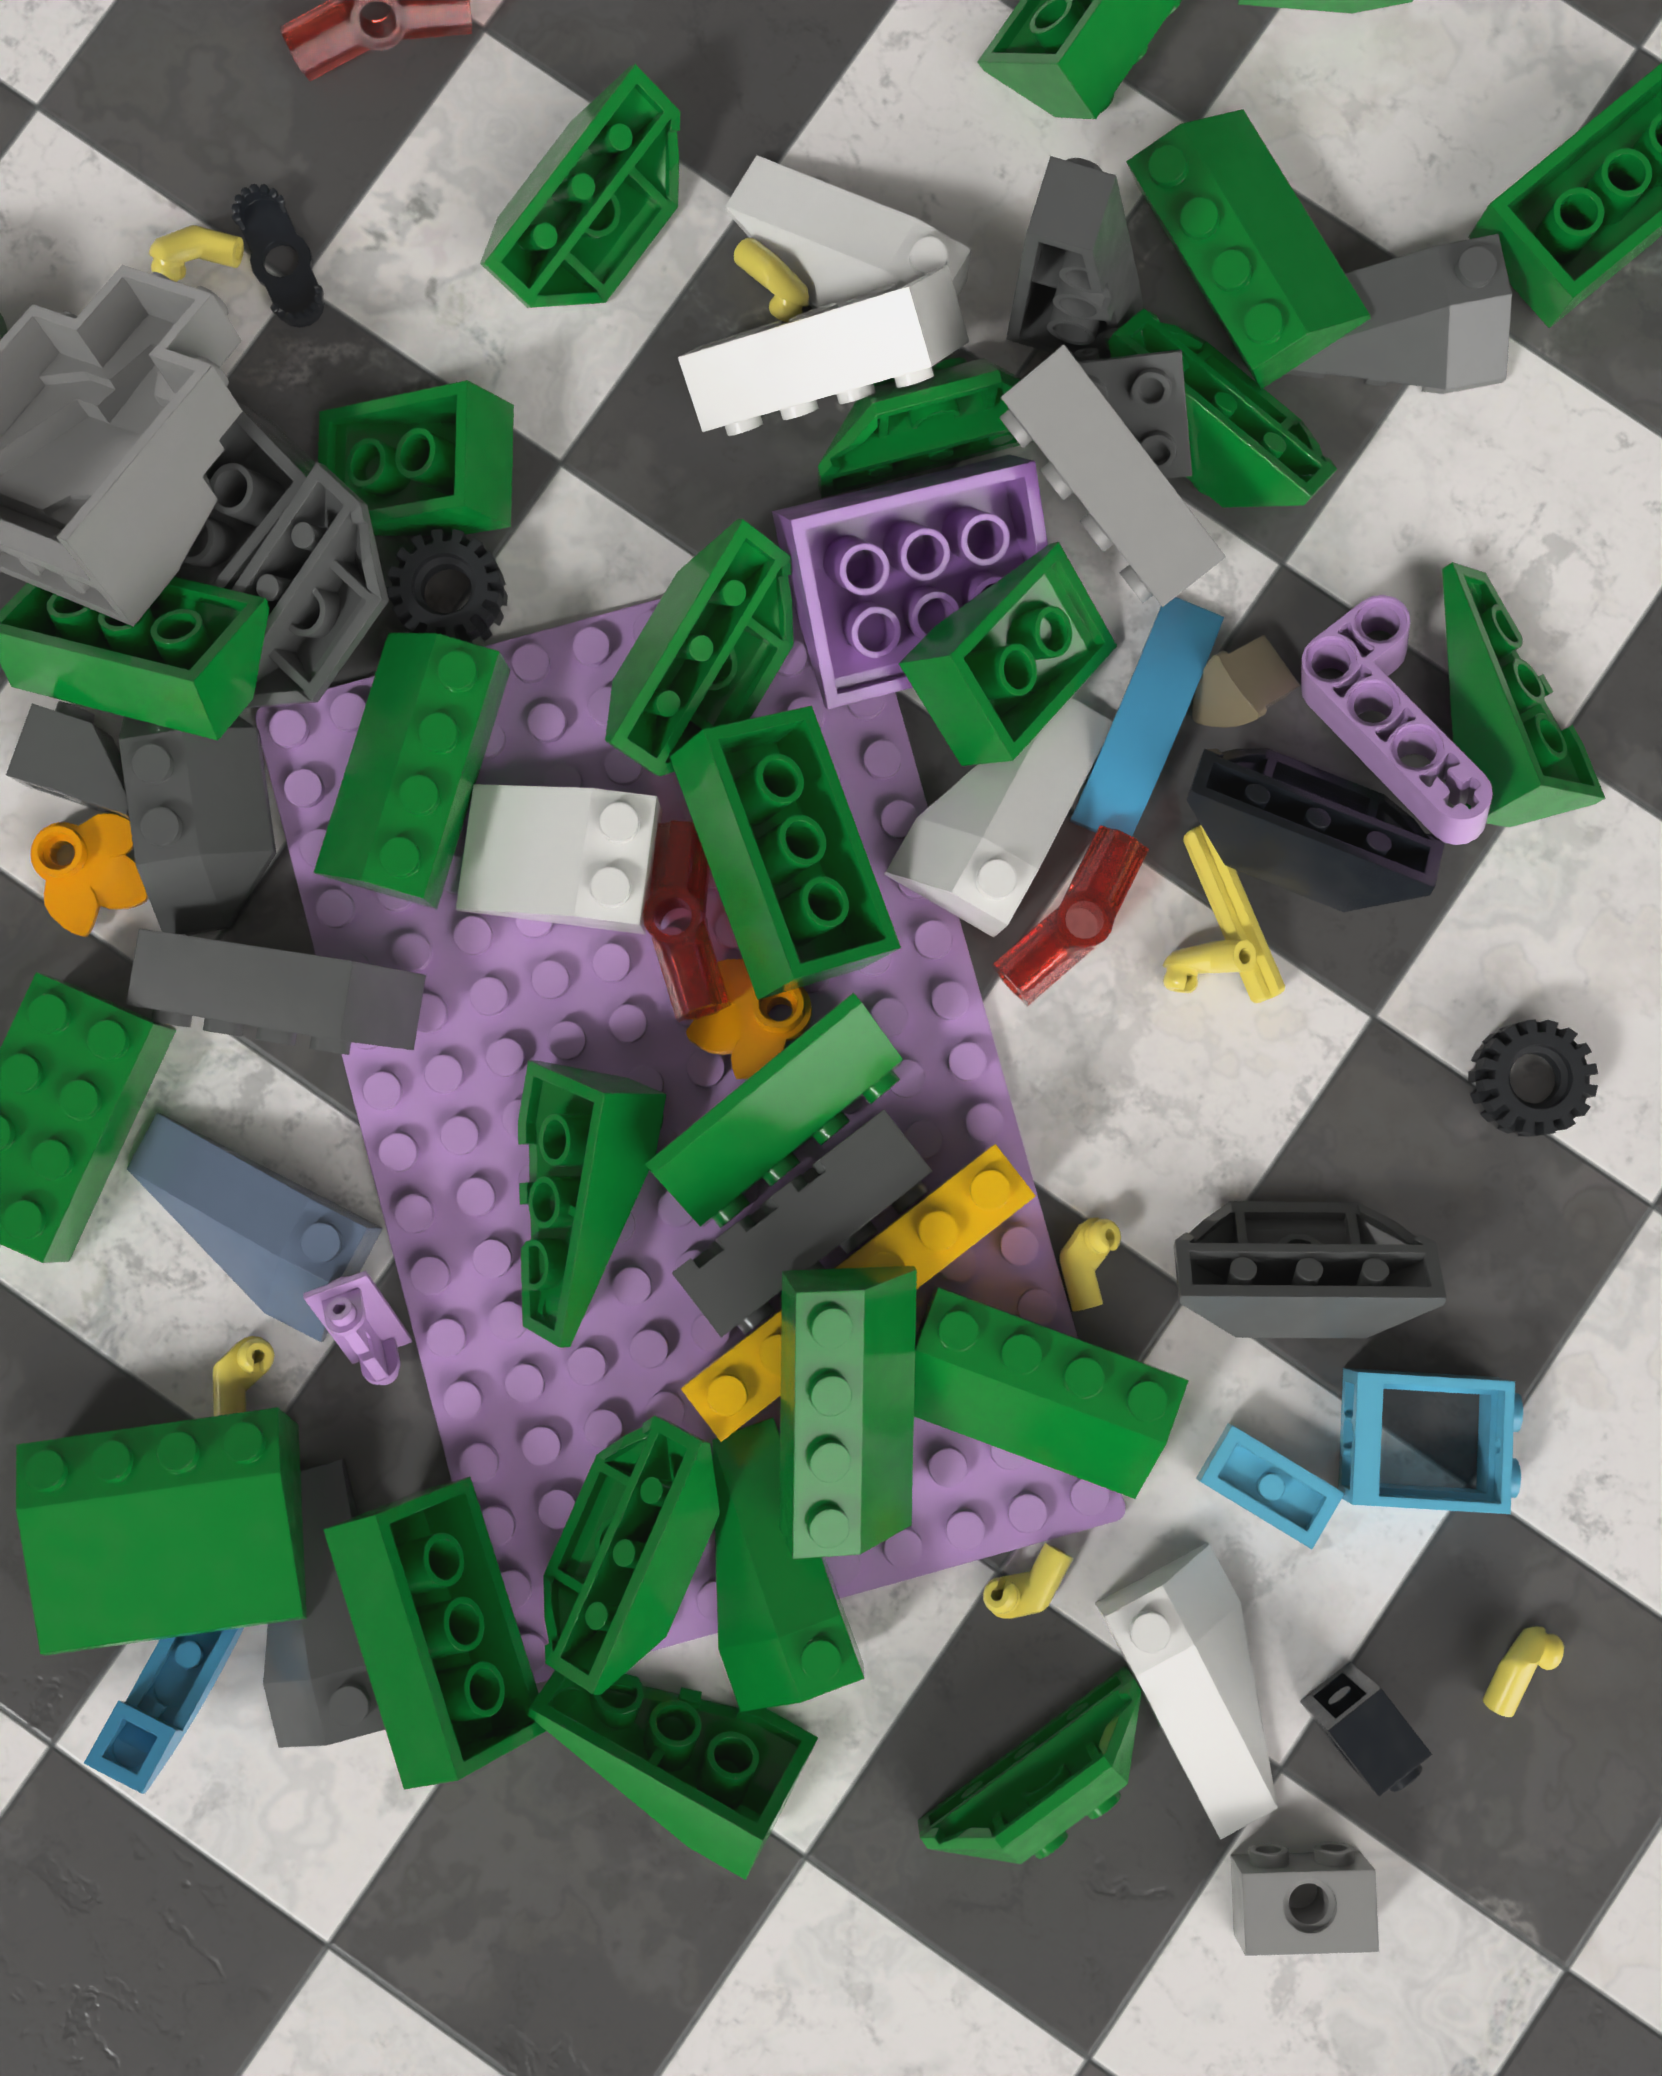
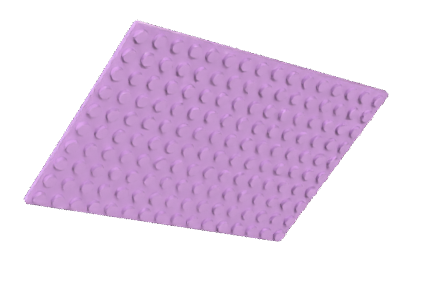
[255,599,1126,1684]

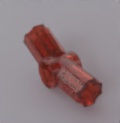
[280,0,472,81]
[643,820,731,1022]
[992,825,1149,1007]

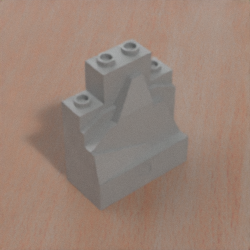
[0,265,243,627]

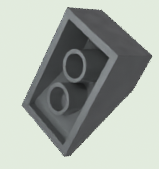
[174,402,316,590]

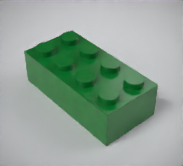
[1468,63,1662,328]
[670,706,901,1000]
[0,972,176,1263]
[323,1477,546,1790]

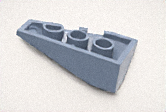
[127,1113,383,1342]

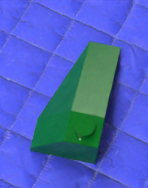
[1442,562,1606,827]
[518,1060,666,1348]
[712,1416,865,1712]
[527,1670,818,1880]

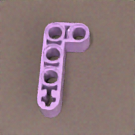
[1301,595,1493,845]

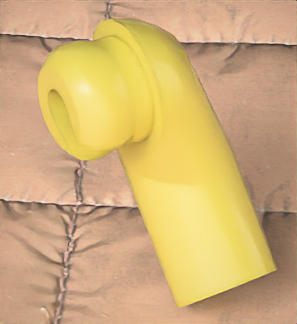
[149,225,244,282]
[734,238,809,323]
[1162,940,1256,993]
[1060,1217,1121,1311]
[212,1336,275,1416]
[983,1542,1074,1619]
[1483,1626,1564,1717]

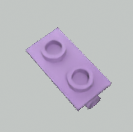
[303,1270,412,1385]

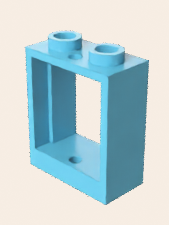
[1338,1368,1523,1514]

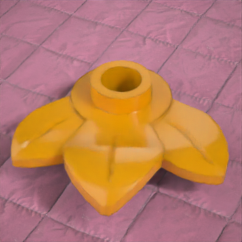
[30,813,149,937]
[686,959,812,1079]

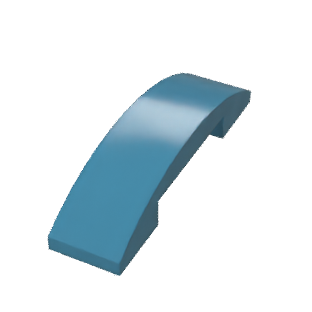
[1070,597,1224,846]
[83,1627,244,1794]

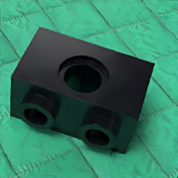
[1300,1662,1433,1797]

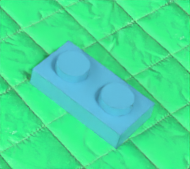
[1196,1423,1345,1549]

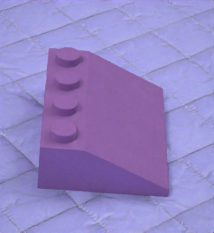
[772,454,1048,709]

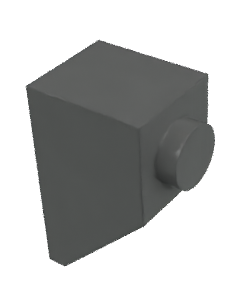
[6,701,130,821]

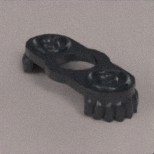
[232,184,325,328]

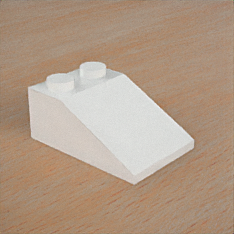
[456,784,663,935]

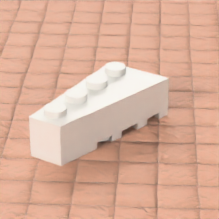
[678,266,969,436]

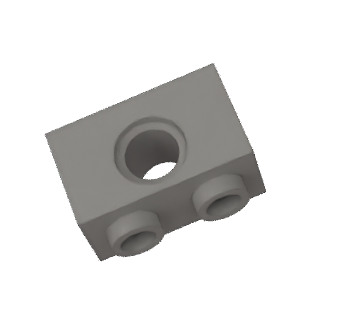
[1230,1842,1379,1956]

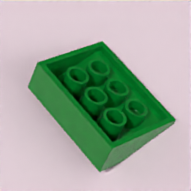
[16,1407,307,1656]

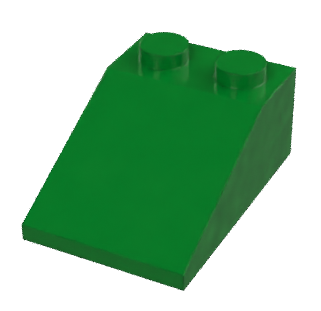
[318,380,514,536]
[899,542,1117,766]

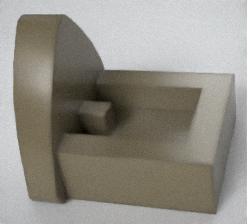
[1192,635,1300,728]

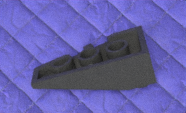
[1286,234,1512,394]
[263,1459,385,1748]

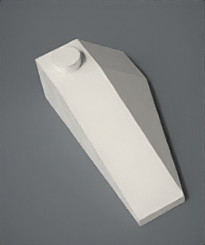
[725,155,972,309]
[884,697,1113,938]
[1095,1542,1278,1839]

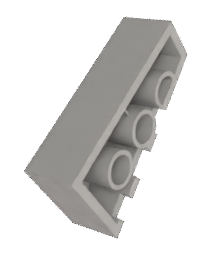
[999,345,1226,607]

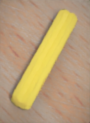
[1183,825,1285,1003]

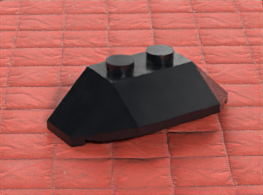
[1186,748,1445,912]

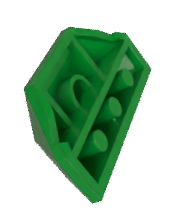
[480,64,681,308]
[1108,308,1337,508]
[818,357,1035,498]
[605,519,794,776]
[543,1415,720,1695]
[918,1666,1142,1864]

